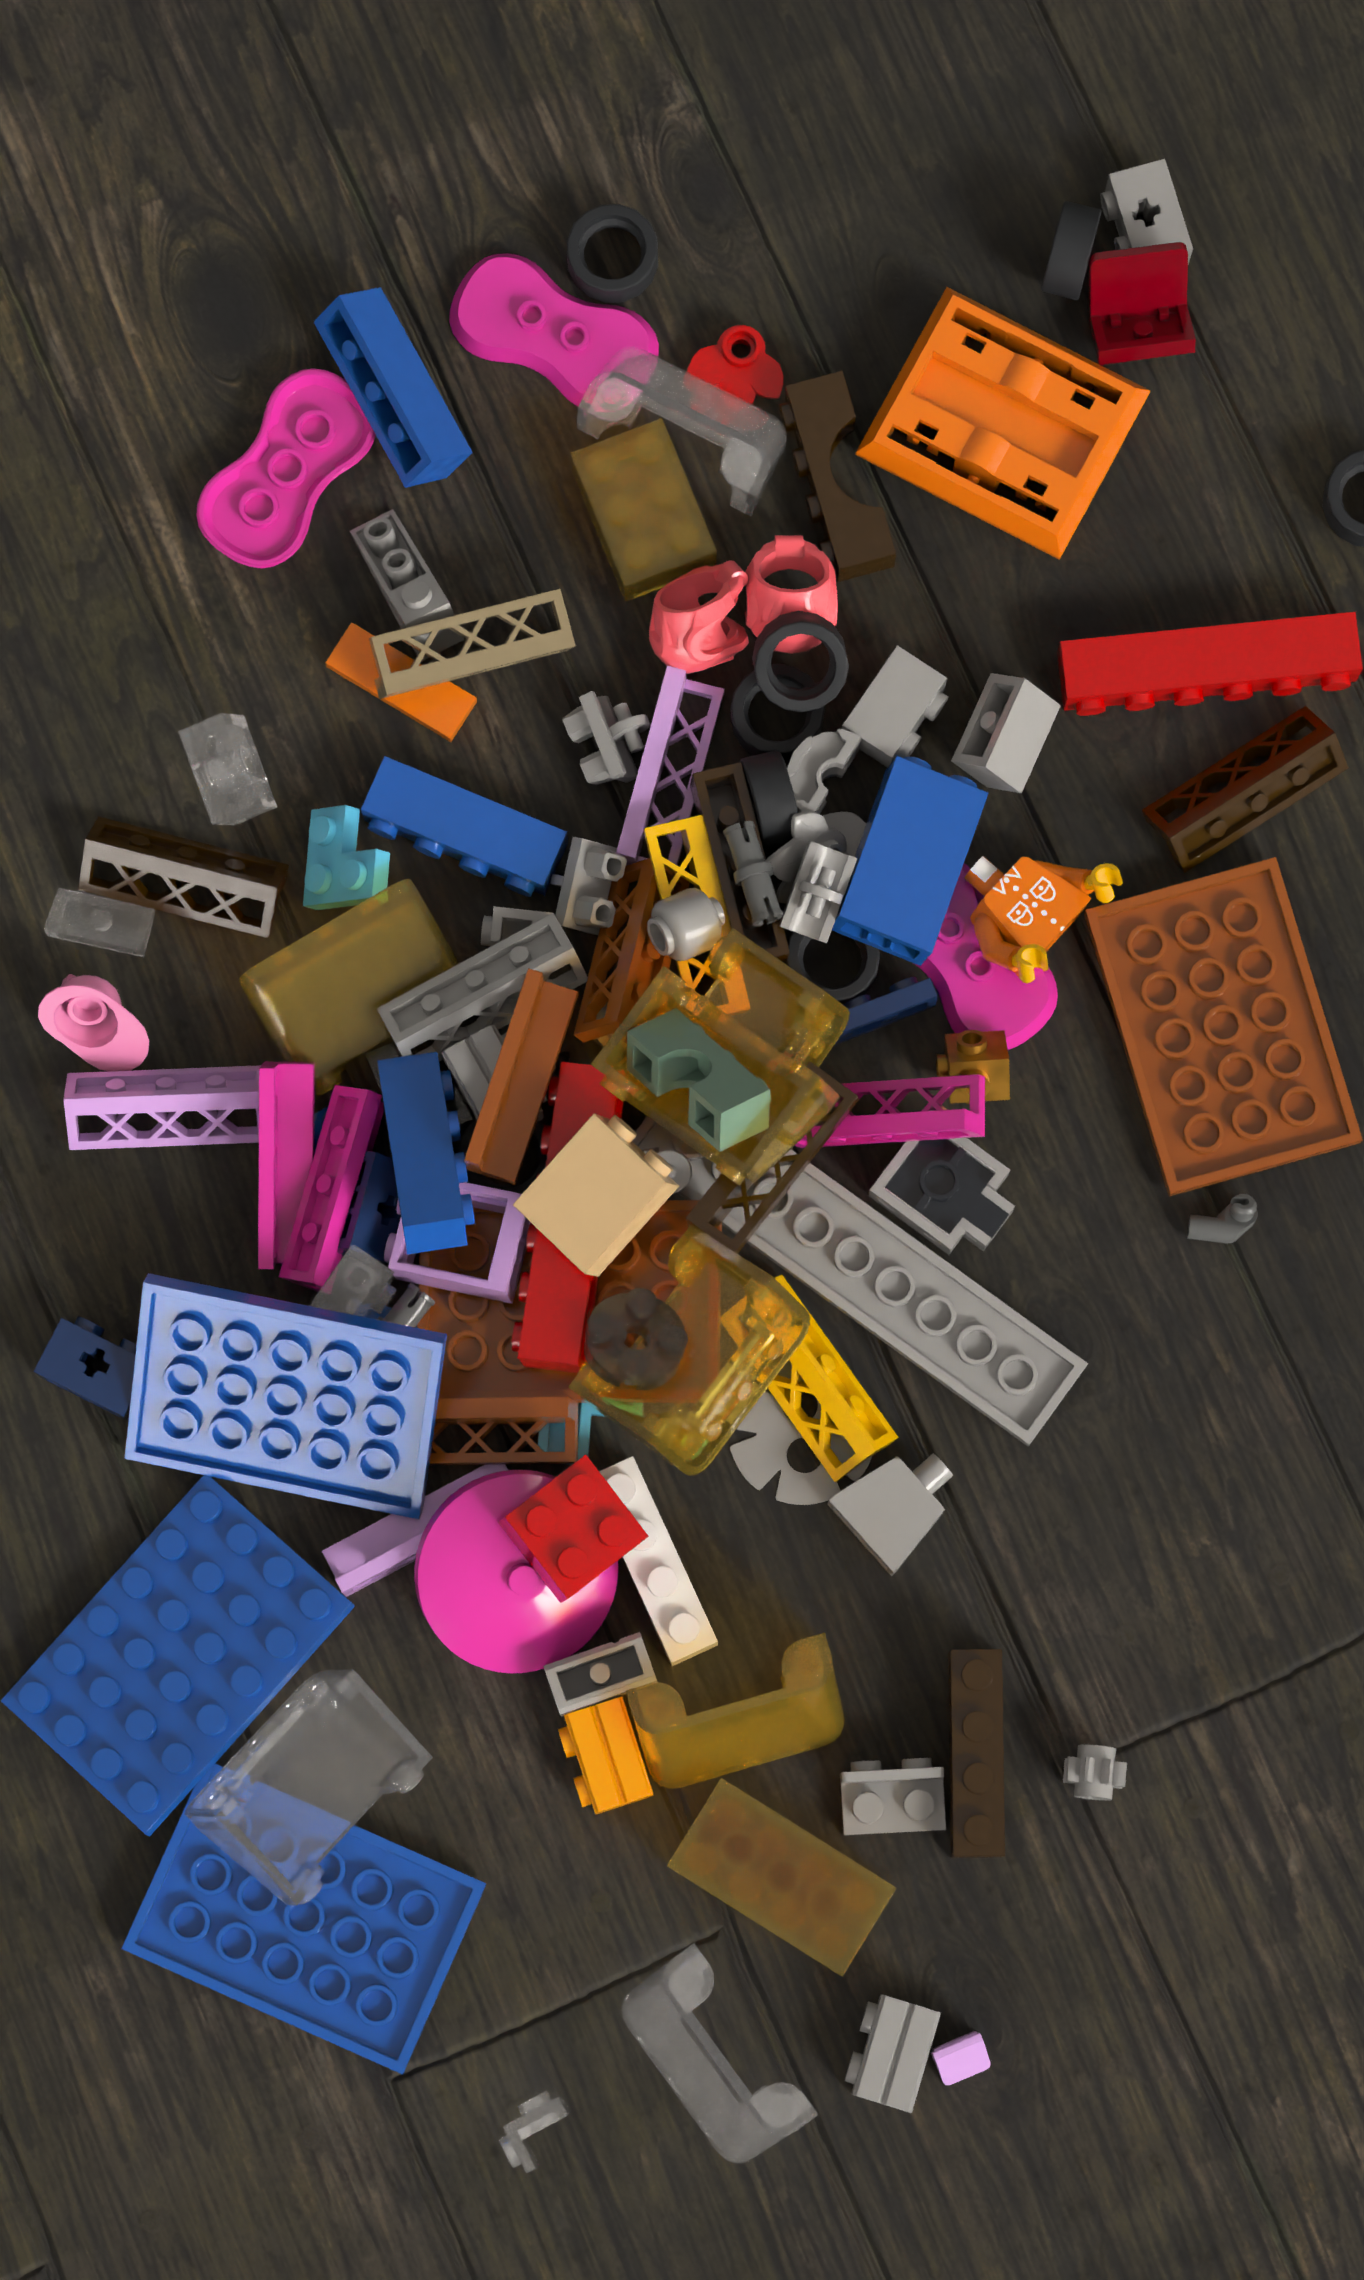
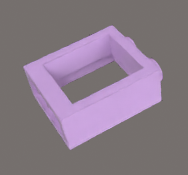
[384,1182,531,1304]

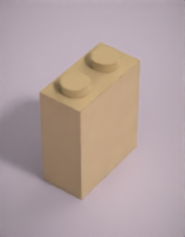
[513,1114,679,1277]

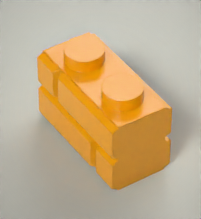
[558,1697,654,1814]

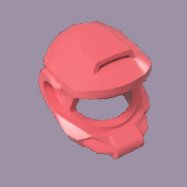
[745,535,838,654]
[649,560,749,674]

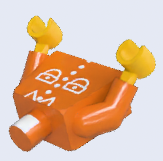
[964,856,1123,983]

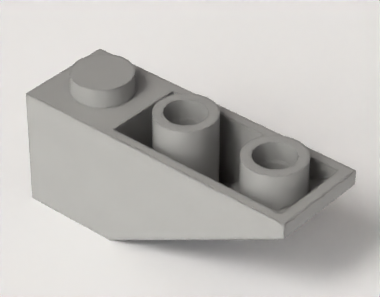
[350,509,464,662]

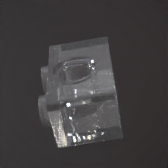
[178,713,277,826]

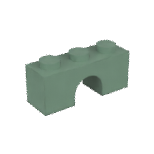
[627,1008,771,1152]

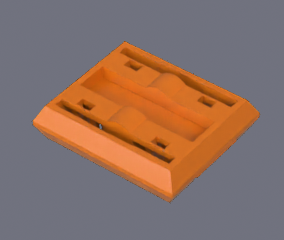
[855,287,1150,560]

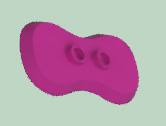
[449,253,659,414]
[196,368,376,569]
[913,863,1058,1050]

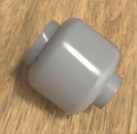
[647,888,725,961]

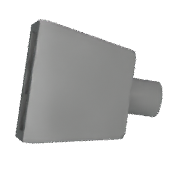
[827,1453,953,1576]

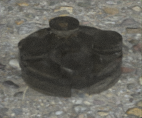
[584,1288,688,1390]

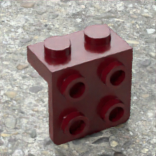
[1089,242,1196,365]

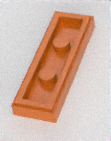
[325,622,477,742]

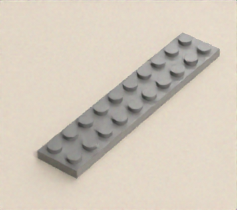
[633,1088,1088,1447]

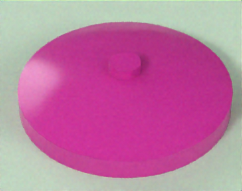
[414,1470,618,1673]

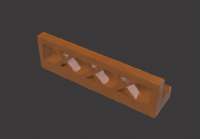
[574,858,690,1044]
[464,968,579,1185]
[429,1396,578,1465]

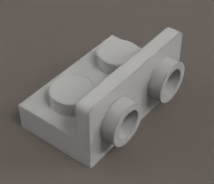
[840,1758,946,1836]

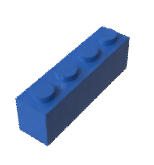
[314,287,473,488]
[361,756,568,897]
[377,1052,475,1255]

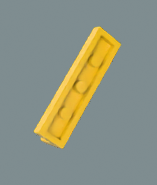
[643,814,750,1023]
[721,1274,899,1482]

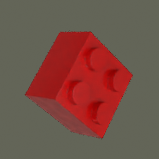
[498,1455,649,1604]

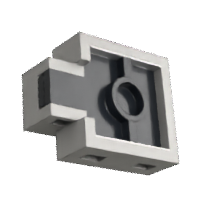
[868,1138,1015,1255]

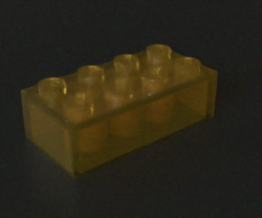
[667,1778,896,1977]

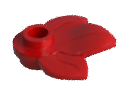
[686,325,784,421]

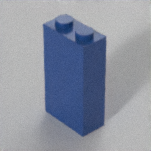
[832,756,988,966]

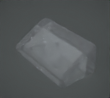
[44,888,156,957]

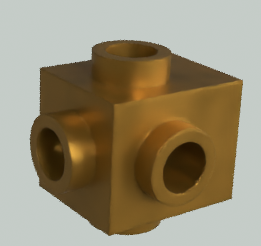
[936,1030,1010,1104]

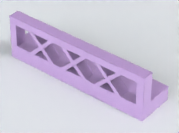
[616,666,724,866]
[64,1065,261,1150]
[322,1464,508,1597]

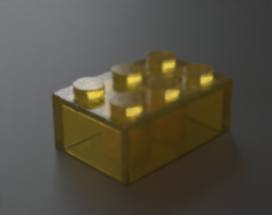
[570,418,717,602]

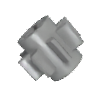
[1063,1745,1127,1801]

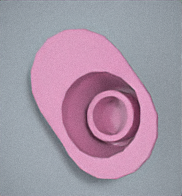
[38,974,149,1071]

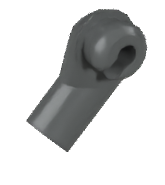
[1187,1193,1258,1244]

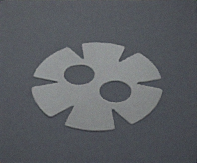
[728,1357,872,1505]

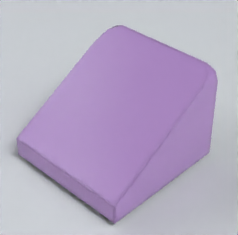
[930,2031,990,2085]

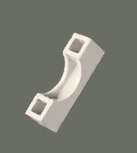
[599,1456,718,1666]

